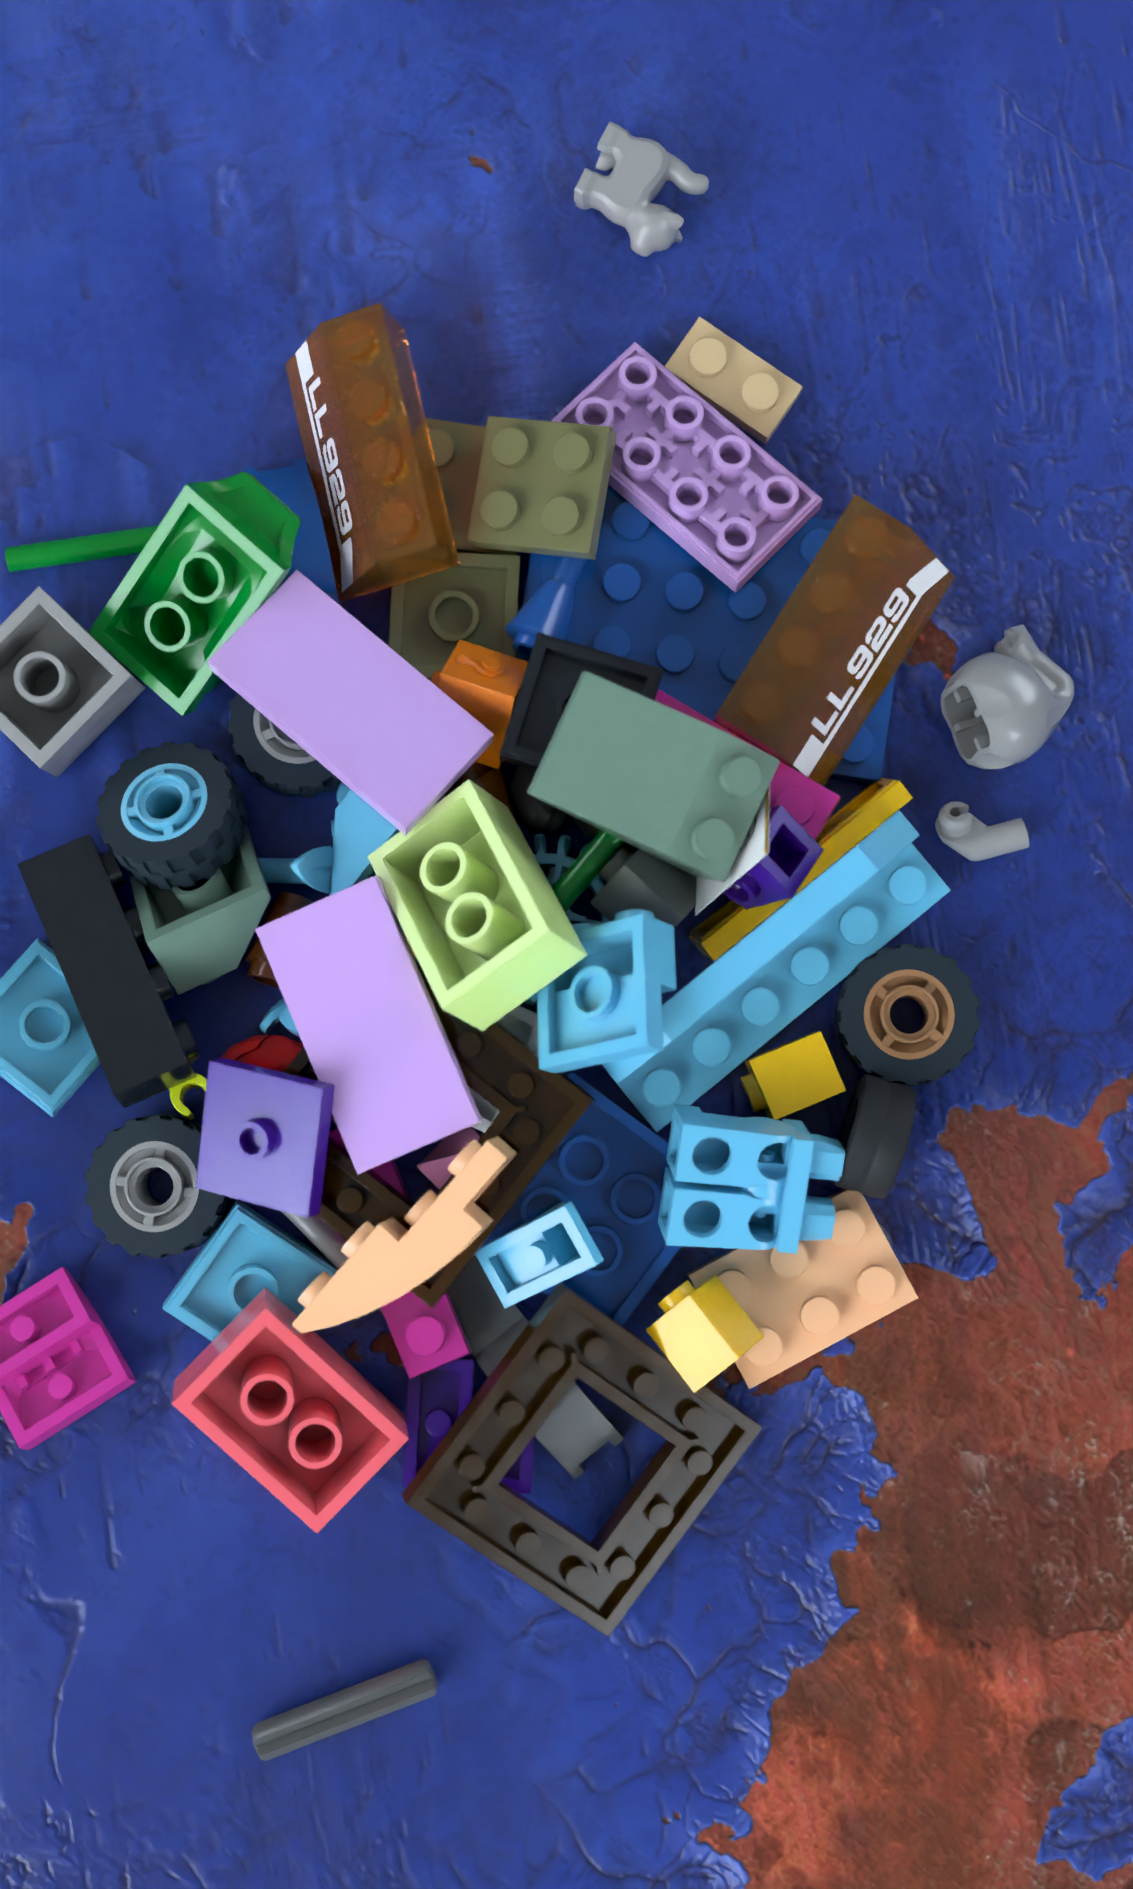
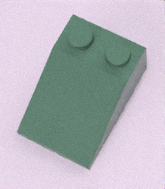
[527,671,780,883]

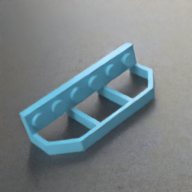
[601,810,951,1132]

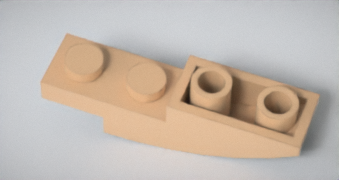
[292,1136,517,1333]

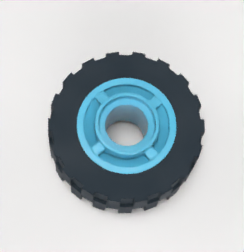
[96,741,248,889]

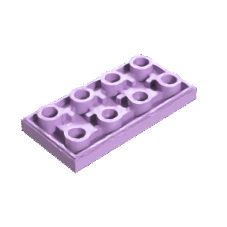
[551,342,823,593]
[207,570,494,836]
[255,876,483,1174]

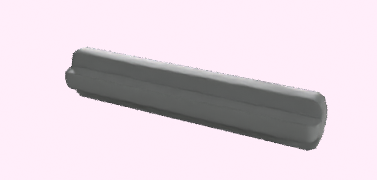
[251,1659,438,1761]

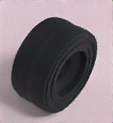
[831,1075,916,1198]

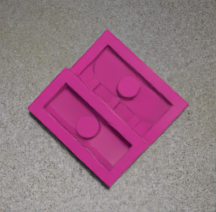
[0,1267,137,1451]

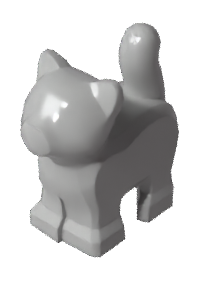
[574,122,709,257]

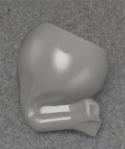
[940,624,1074,769]

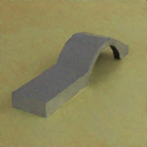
[448,1255,625,1479]

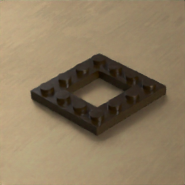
[284,956,595,1308]
[402,1282,762,1637]

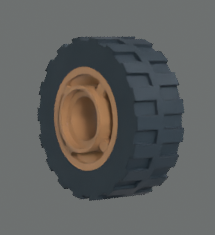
[835,944,981,1086]

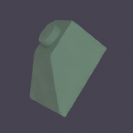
[128,825,271,995]

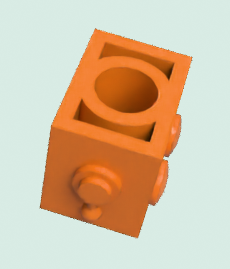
[430,640,528,769]

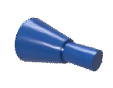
[505,556,587,659]

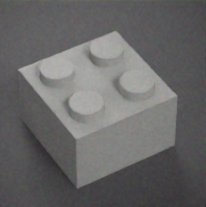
[0,586,145,778]

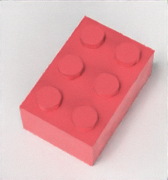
[172,1287,409,1533]

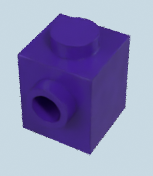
[723,805,824,910]

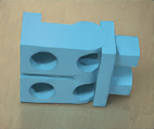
[658,1104,845,1254]

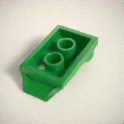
[88,471,301,716]

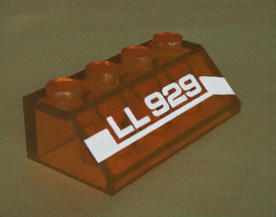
[285,302,460,602]
[713,494,955,786]

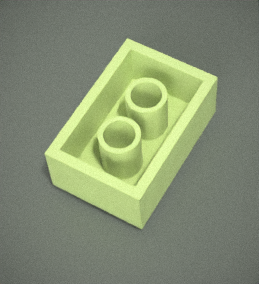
[367,779,588,1031]

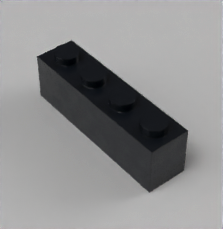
[17,834,200,1108]

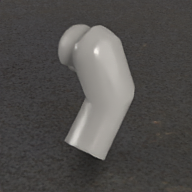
[935,801,1029,861]

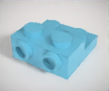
[537,909,676,1073]

